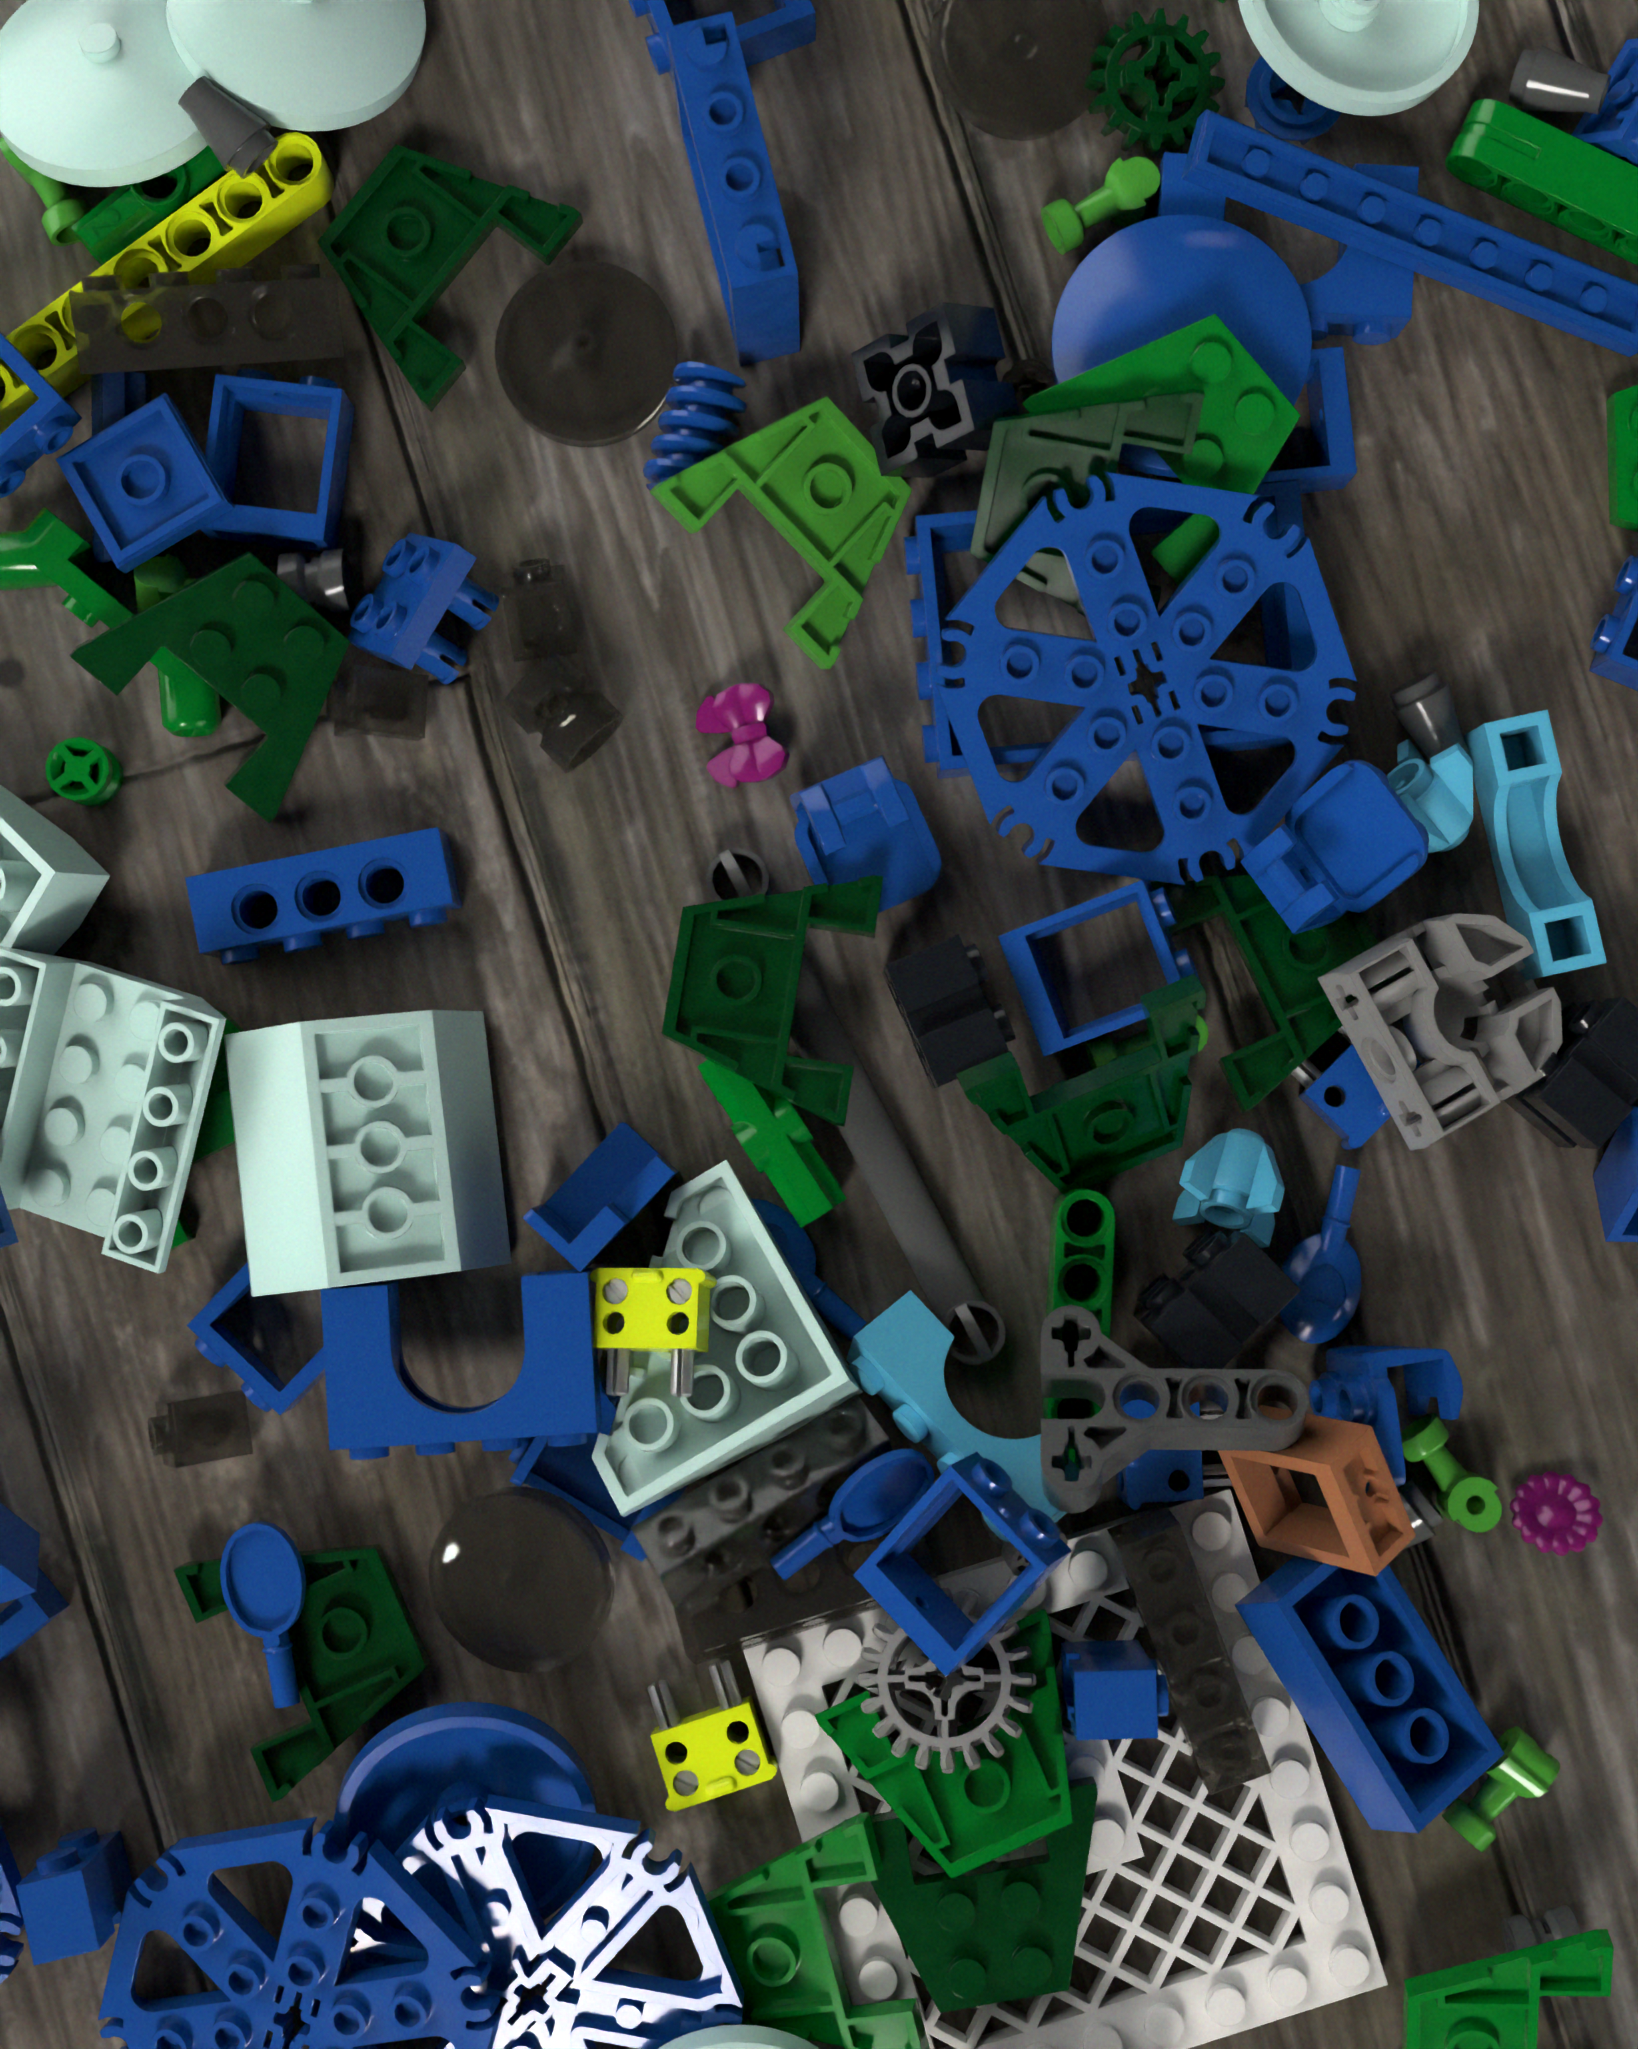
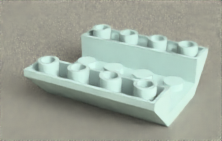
[0,946,226,1274]
[224,1010,512,1297]

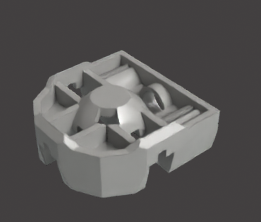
[1317,913,1562,1151]

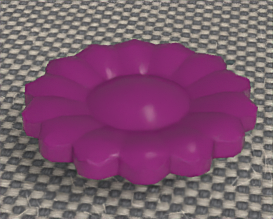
[1510,1471,1603,1556]

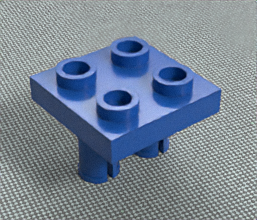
[347,532,499,684]

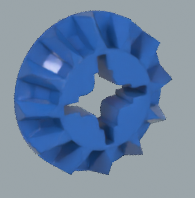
[1244,56,1342,146]

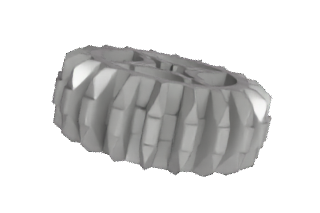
[857,1588,1037,1774]

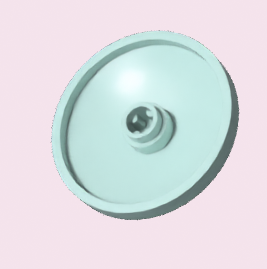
[0,0,208,187]
[166,0,426,131]
[1238,0,1479,116]

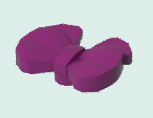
[695,683,790,788]

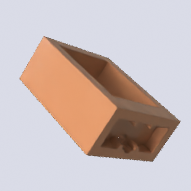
[1218,1405,1416,1576]

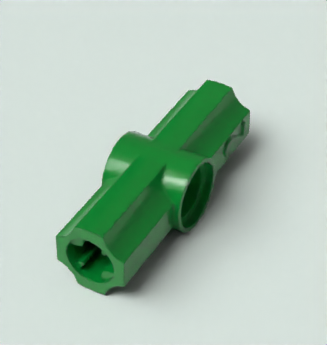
[71,145,231,266]
[697,1060,847,1228]

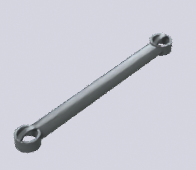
[706,848,1006,1364]

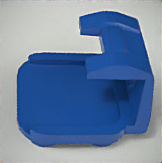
[789,755,942,913]
[1240,760,1429,935]
[1309,1345,1463,1493]

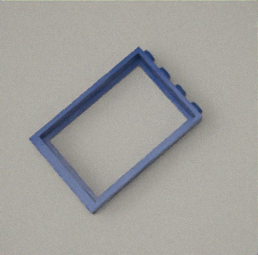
[903,480,1325,779]

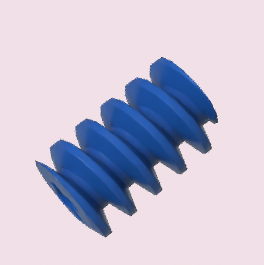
[643,361,748,490]

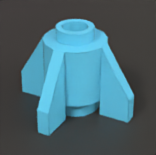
[1387,739,1473,853]
[1172,1128,1285,1248]

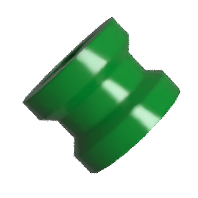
[45,737,124,807]

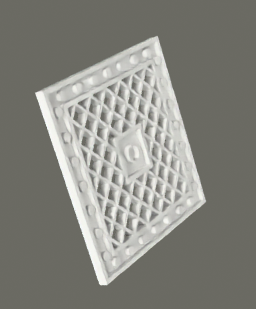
[741,1486,1388,2049]

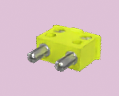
[590,1268,717,1397]
[647,1659,778,1812]

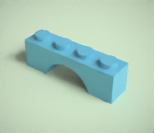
[1463,709,1607,980]
[846,1290,1079,1542]

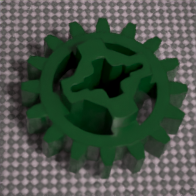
[1084,8,1225,158]

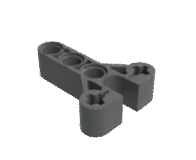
[1041,1305,1309,1513]

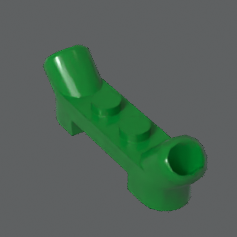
[0,506,222,737]

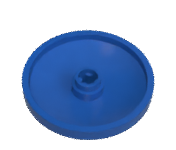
[1050,214,1312,477]
[333,1702,597,1936]

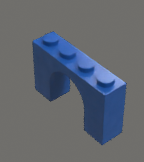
[1153,152,1419,345]
[320,1268,602,1460]

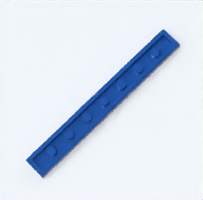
[1181,109,1638,357]

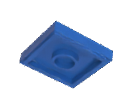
[56,393,235,574]

